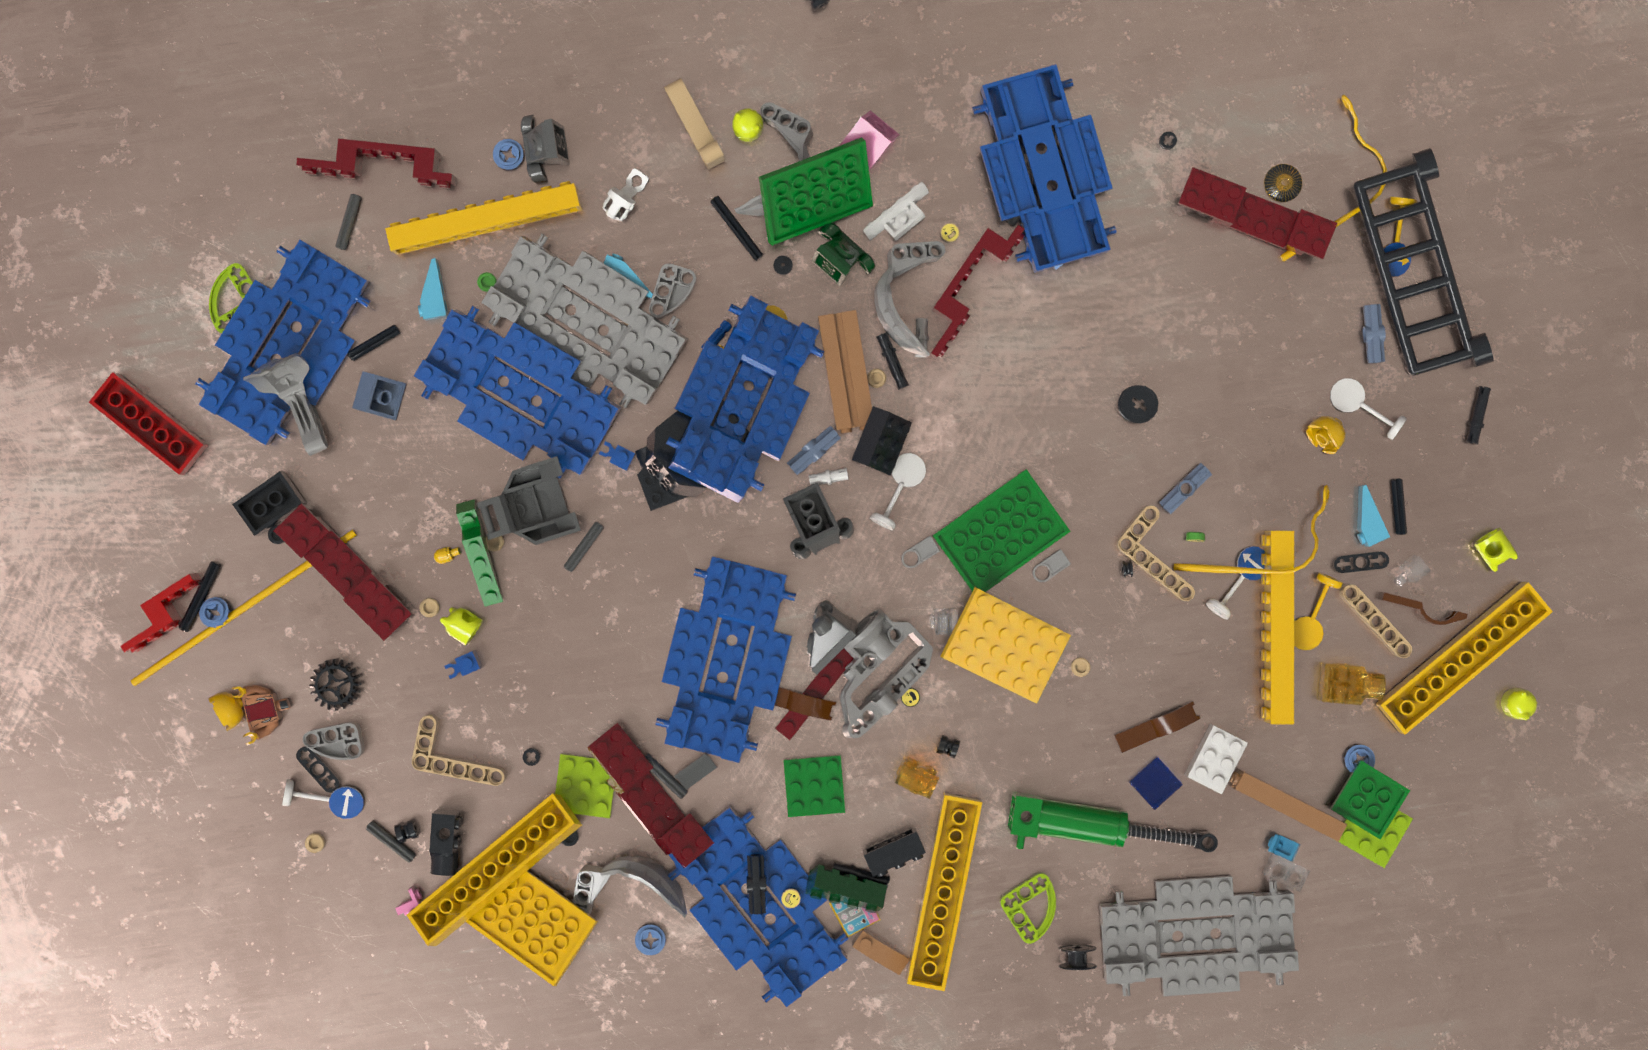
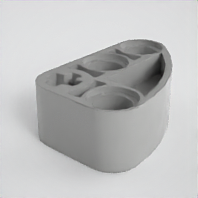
[649,264,697,319]
[303,721,365,760]

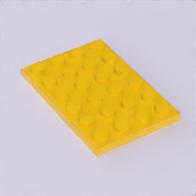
[940,587,1071,704]
[466,871,598,986]

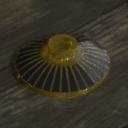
[1264,164,1302,202]

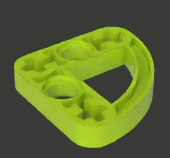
[209,263,253,333]
[1000,873,1056,944]

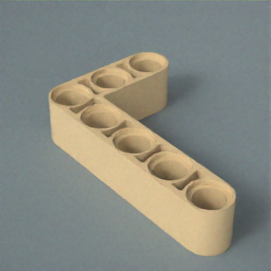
[664,78,725,170]
[1116,506,1195,601]
[412,714,507,786]

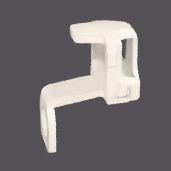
[602,168,649,221]

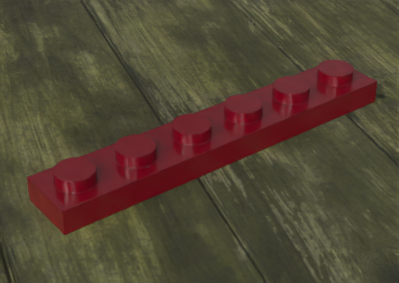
[775,648,854,740]

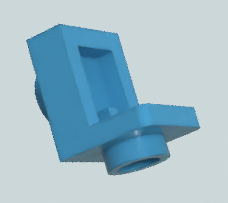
[1268,834,1301,862]

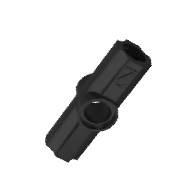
[746,854,767,914]

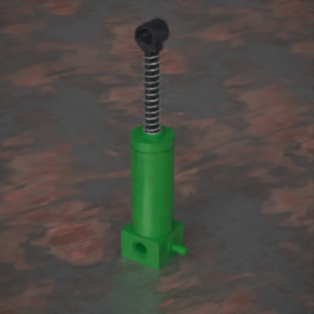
[1007,792,1218,852]

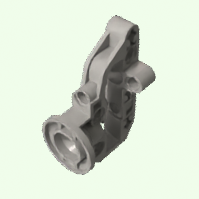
[840,609,933,738]

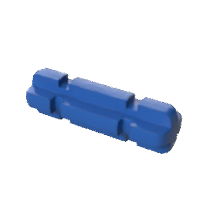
[701,320,732,348]

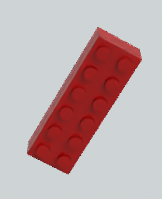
[89,372,209,475]

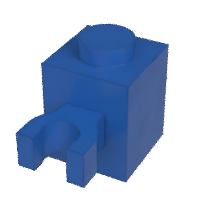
[599,441,636,471]
[444,650,483,679]

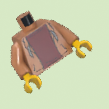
[232,685,290,745]

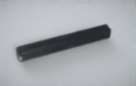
[711,196,763,261]
[179,561,221,632]

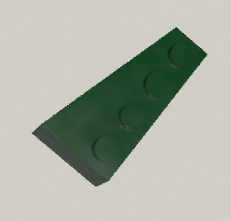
[805,864,887,913]

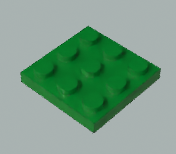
[784,755,845,817]
[1330,760,1411,840]

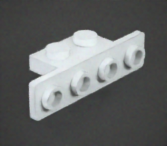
[863,182,929,241]

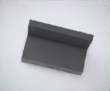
[674,753,717,790]

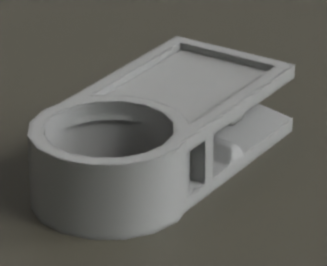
[901,536,940,568]
[1032,549,1071,582]

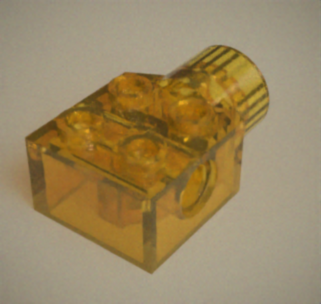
[1318,662,1386,705]
[893,757,939,799]

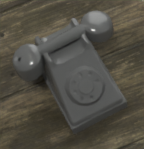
[520,114,570,183]
[783,483,854,559]
[807,600,858,675]

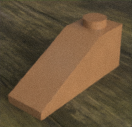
[852,928,910,975]

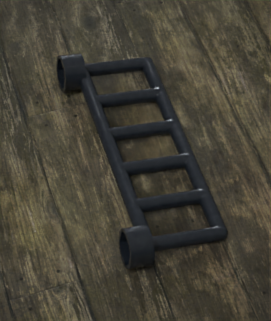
[1353,148,1494,376]

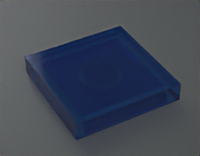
[1128,756,1183,810]

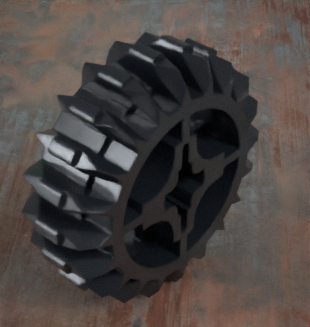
[309,658,362,711]

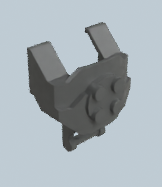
[477,456,581,545]

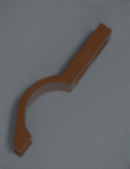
[1378,592,1468,625]
[775,686,836,721]
[1114,701,1201,753]

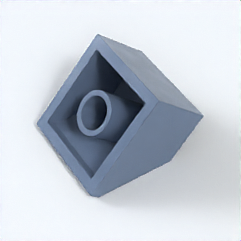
[352,371,406,420]

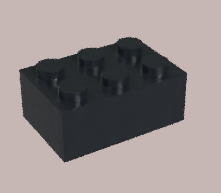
[852,406,912,476]
[232,471,306,536]
[863,827,926,877]

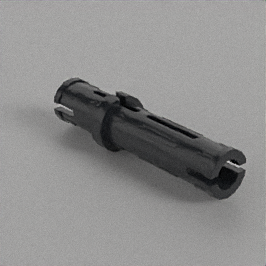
[876,332,909,390]
[1466,386,1491,445]
[832,862,890,888]

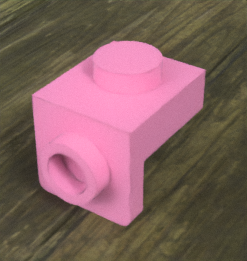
[395,886,423,916]

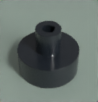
[773,256,793,275]

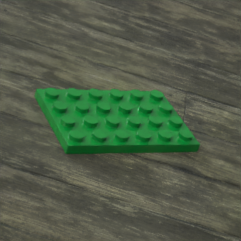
[759,137,873,246]
[932,469,1071,592]

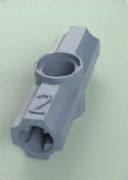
[1363,304,1386,363]
[787,426,841,475]
[1159,463,1212,514]

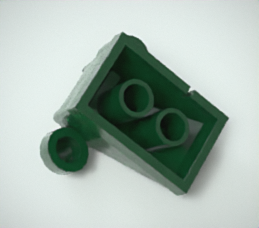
[812,223,875,286]

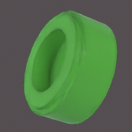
[477,272,497,292]
[1186,532,1205,542]

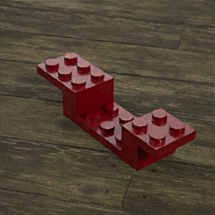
[296,138,457,189]
[1178,167,1337,260]
[930,225,1025,360]
[274,503,412,641]
[587,723,714,868]

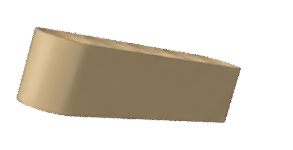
[1339,584,1412,658]

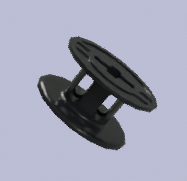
[1118,385,1159,424]
[1058,944,1097,970]

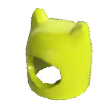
[732,108,763,142]
[1474,528,1518,572]
[440,607,483,646]
[1501,688,1537,720]

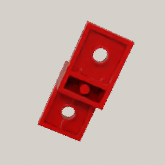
[120,573,202,653]

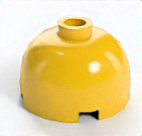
[1306,416,1346,454]
[208,692,243,731]

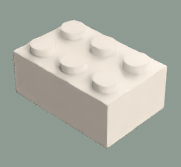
[1184,724,1248,794]

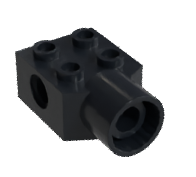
[635,447,688,511]
[429,809,463,876]

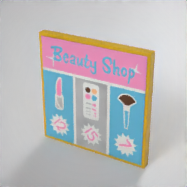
[829,902,880,937]

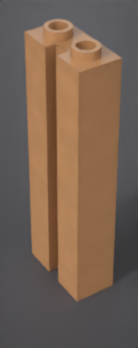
[818,310,872,434]
[1229,768,1347,842]

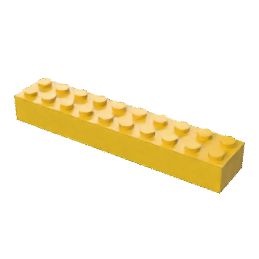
[385,181,583,255]
[1261,531,1294,724]
[1375,582,1553,735]
[906,792,982,991]
[406,793,582,946]

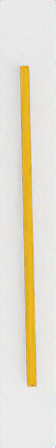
[130,529,357,686]

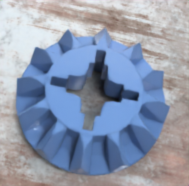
[493,139,524,170]
[199,597,230,628]
[1344,744,1375,773]
[635,924,666,955]

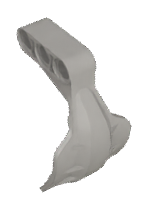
[735,102,813,216]
[874,241,945,357]
[243,353,328,456]
[573,856,687,918]

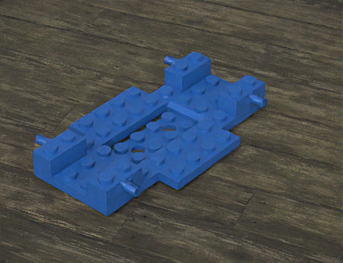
[972,64,1117,273]
[195,240,371,445]
[666,296,824,503]
[414,305,621,478]
[655,556,796,763]
[667,805,849,1007]

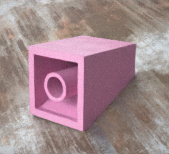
[839,110,900,172]

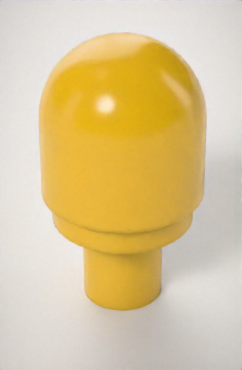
[434,547,461,564]

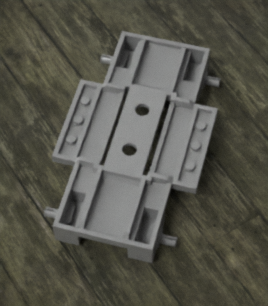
[481,233,688,408]
[1099,875,1299,996]

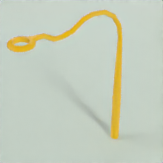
[1280,95,1387,262]
[1173,485,1329,574]

